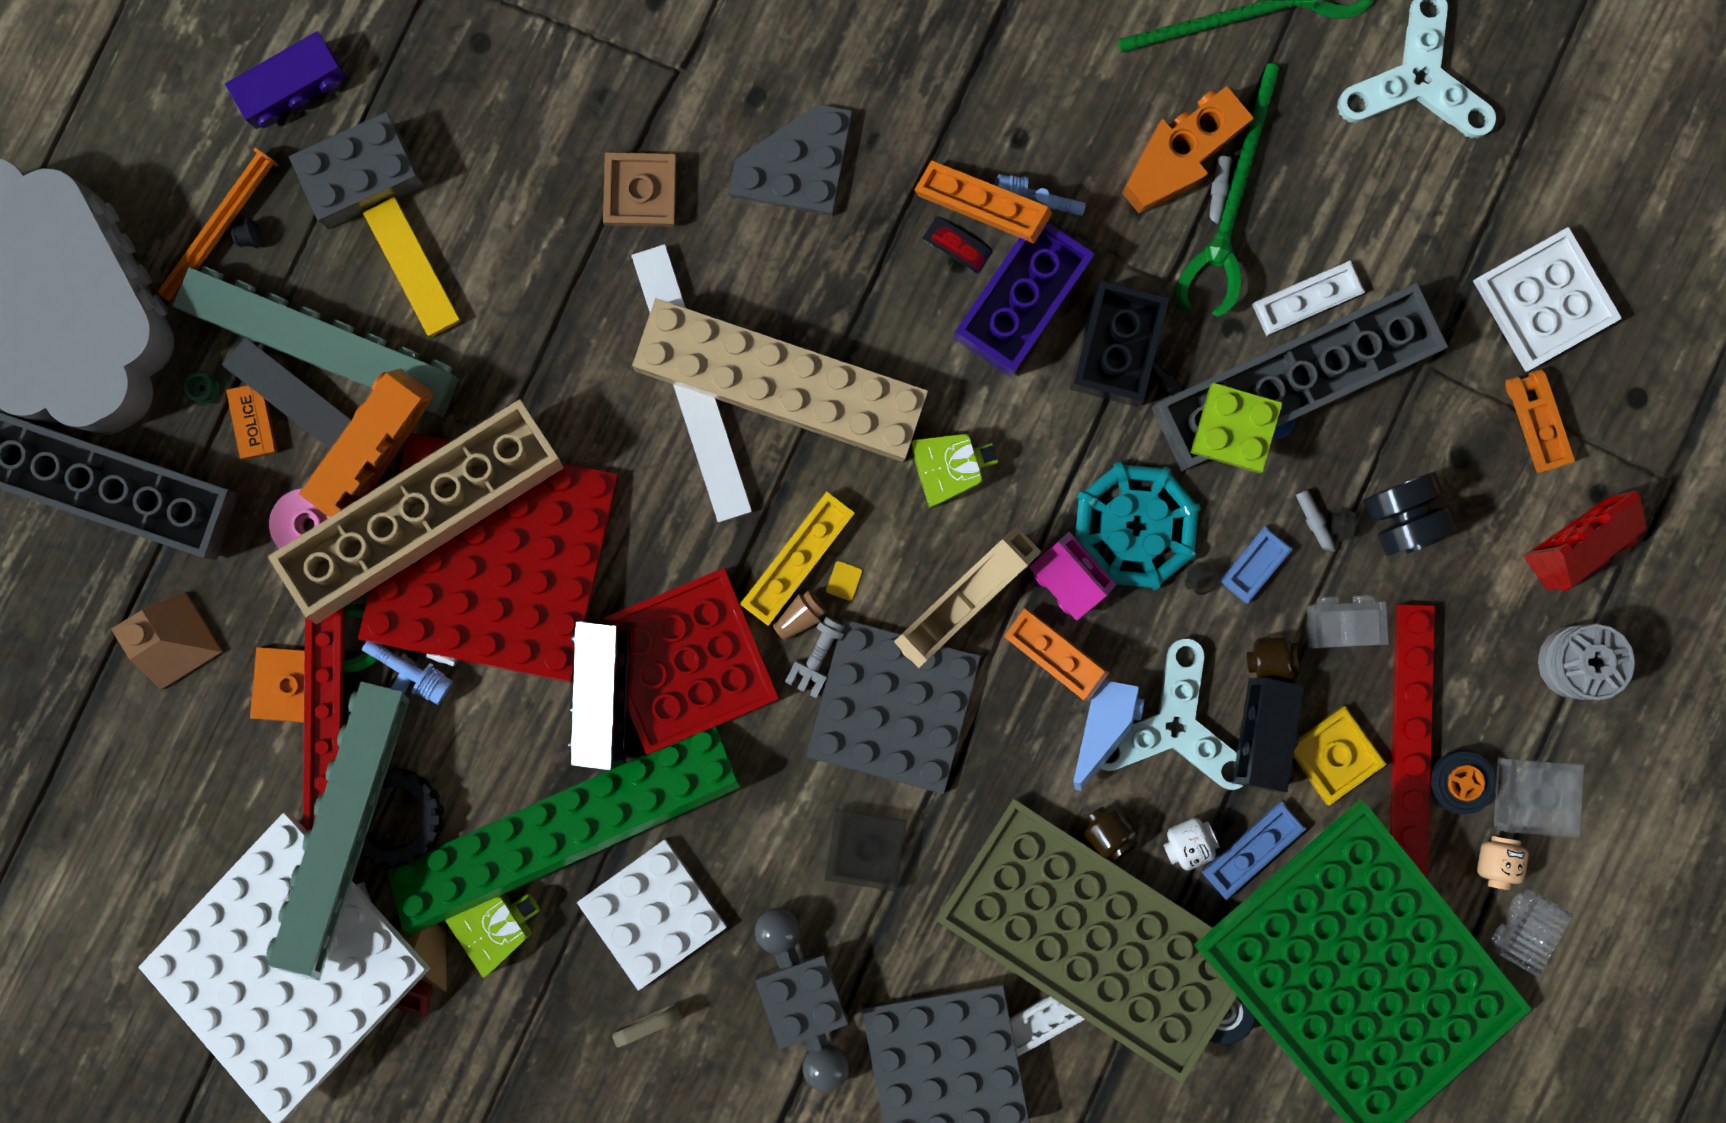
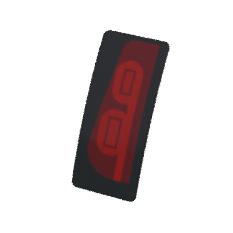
[923,217,992,274]

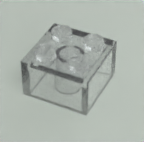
[1494,758,1584,838]

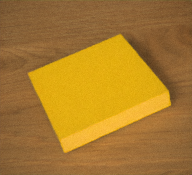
[1293,706,1387,806]

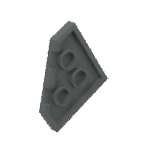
[728,104,852,216]

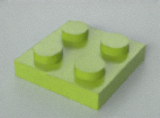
[1191,383,1282,473]

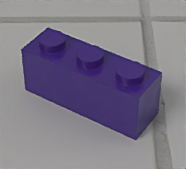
[225,31,347,129]

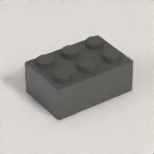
[288,112,424,229]

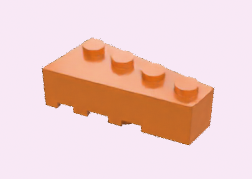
[299,368,435,517]

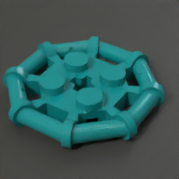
[1075,461,1201,591]

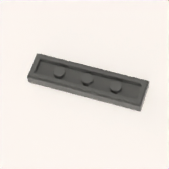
[222,337,351,450]

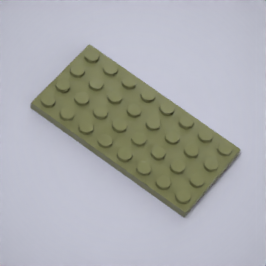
[936,799,1237,1084]

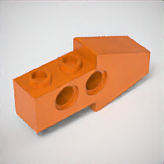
[1122,86,1254,214]

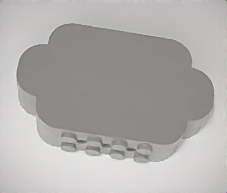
[0,159,174,435]

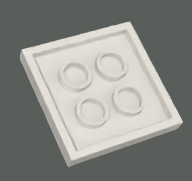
[1473,227,1622,372]
[577,839,727,991]

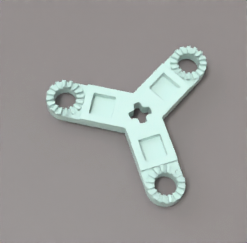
[1337,0,1496,139]
[1101,639,1243,790]

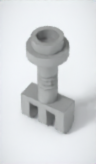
[785,616,845,698]

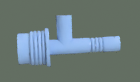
[994,174,1086,216]
[362,642,453,705]

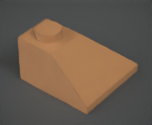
[111,592,224,690]

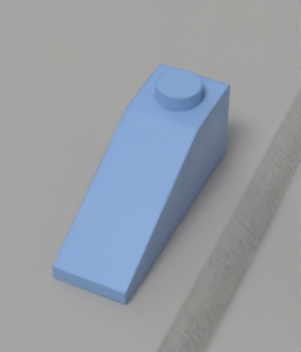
[1073,680,1145,791]

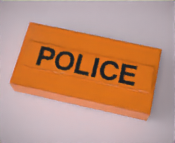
[226,386,278,460]

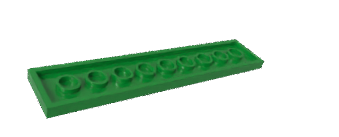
[387,726,740,936]

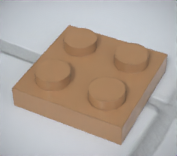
[603,153,677,227]

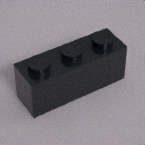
[1232,677,1304,793]

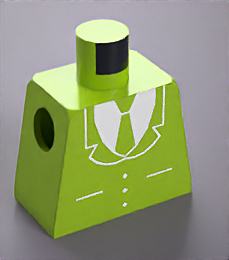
[910,434,998,509]
[445,893,540,978]

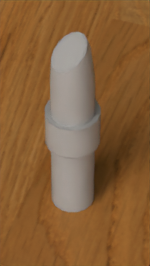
[1209,156,1232,225]
[1295,489,1336,552]

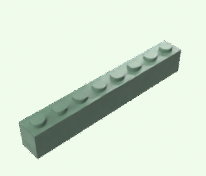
[172,266,459,418]
[266,682,410,981]

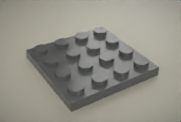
[806,619,981,794]
[862,983,1031,1123]

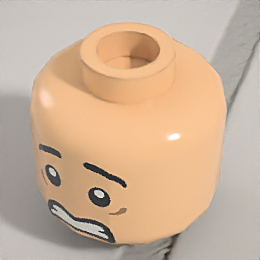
[1477,836,1529,890]

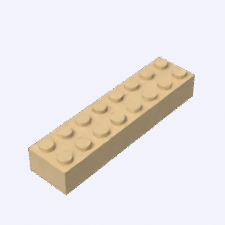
[632,298,928,462]
[267,399,563,624]

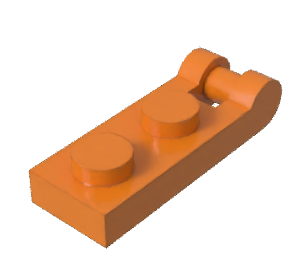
[1505,369,1575,474]

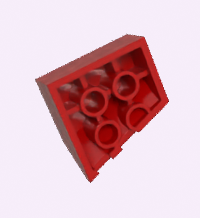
[1523,490,1647,592]

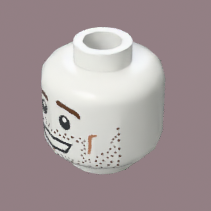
[1163,818,1220,871]

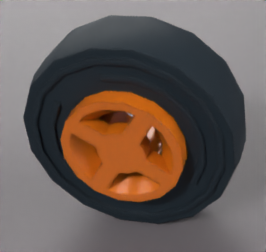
[1430,750,1497,815]

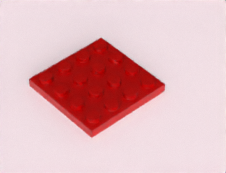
[602,568,779,755]

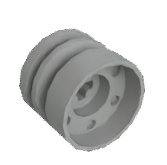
[1538,624,1635,700]

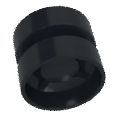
[1363,471,1458,556]

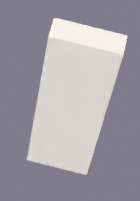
[1252,260,1365,336]

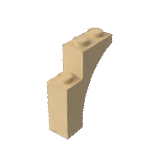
[894,526,1041,668]

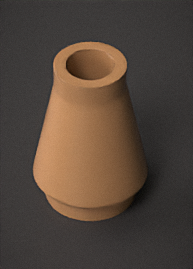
[773,590,827,641]

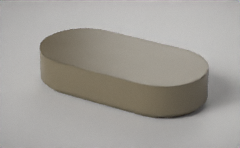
[611,1004,682,1047]

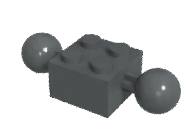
[755,908,849,1092]

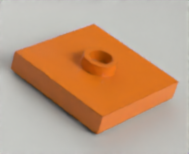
[250,647,305,723]

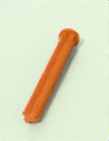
[158,148,279,303]

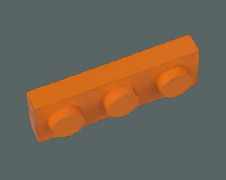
[1004,608,1110,701]

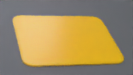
[826,561,862,601]

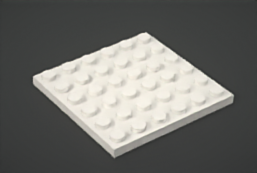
[139,812,431,1123]

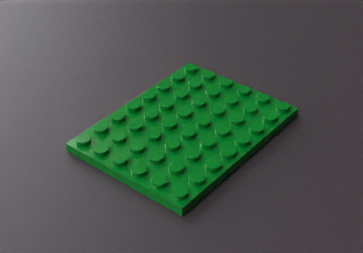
[1194,799,1532,1123]

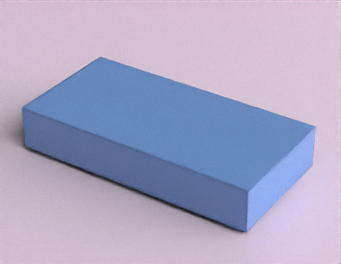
[1219,526,1292,604]

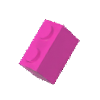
[1029,532,1116,621]

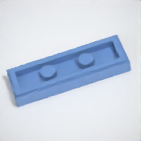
[1201,801,1306,900]

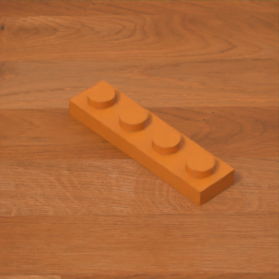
[914,160,1052,244]

